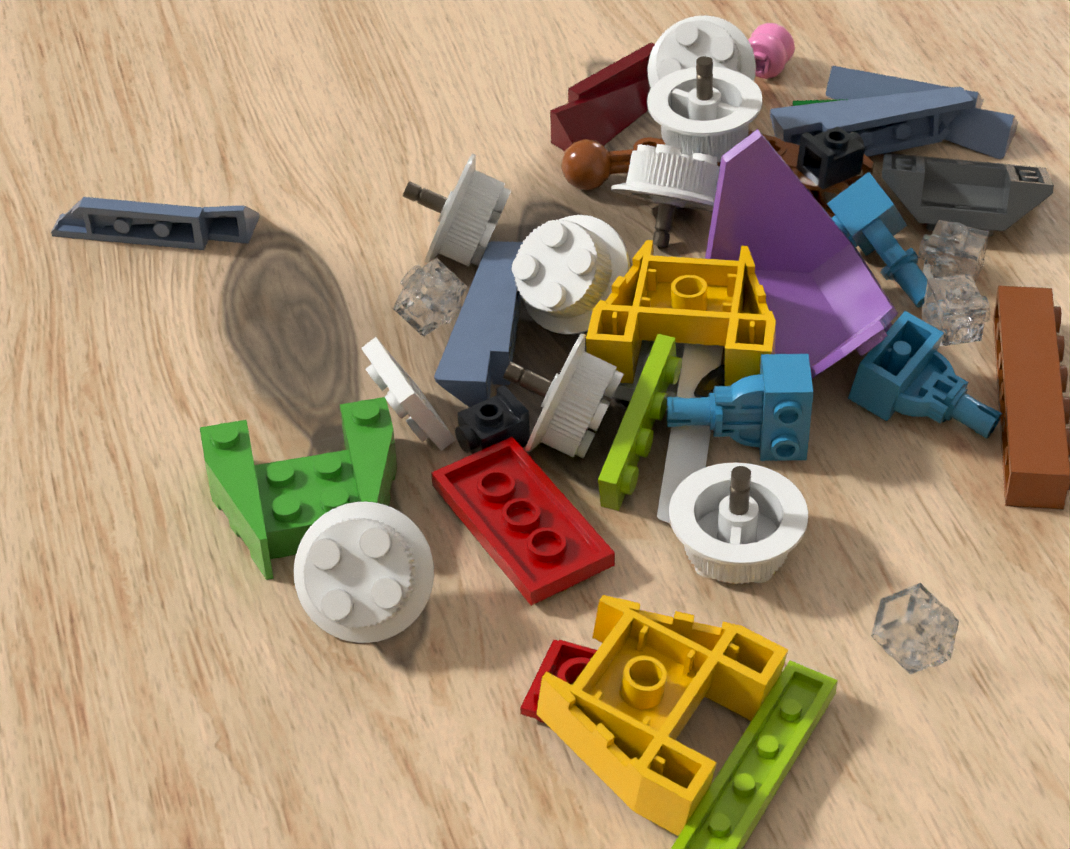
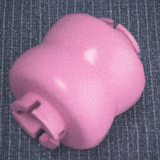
[748,23,795,79]

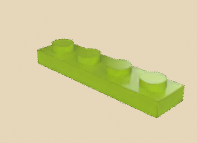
[598,334,682,511]

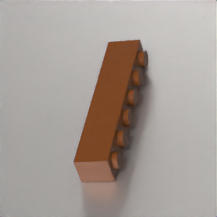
[993,285,1070,509]

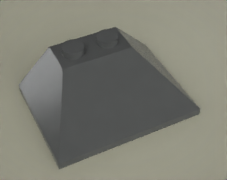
[882,153,1054,236]

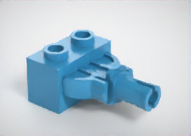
[827,172,938,308]
[848,311,1002,439]
[667,354,814,461]

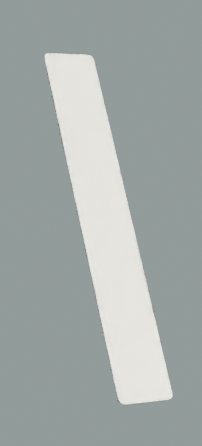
[657,343,723,523]

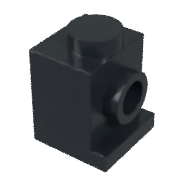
[796,126,865,190]
[455,385,530,454]

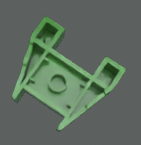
[200,397,397,580]

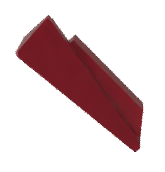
[550,42,655,151]

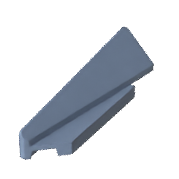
[826,65,1018,159]
[770,87,974,157]
[51,197,260,250]
[434,241,523,407]

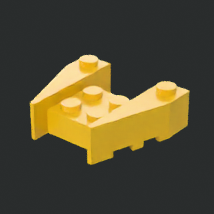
[586,240,776,386]
[537,595,788,836]

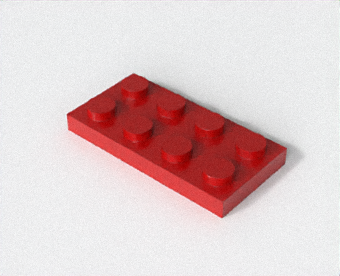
[431,437,615,606]

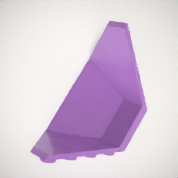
[705,129,898,378]

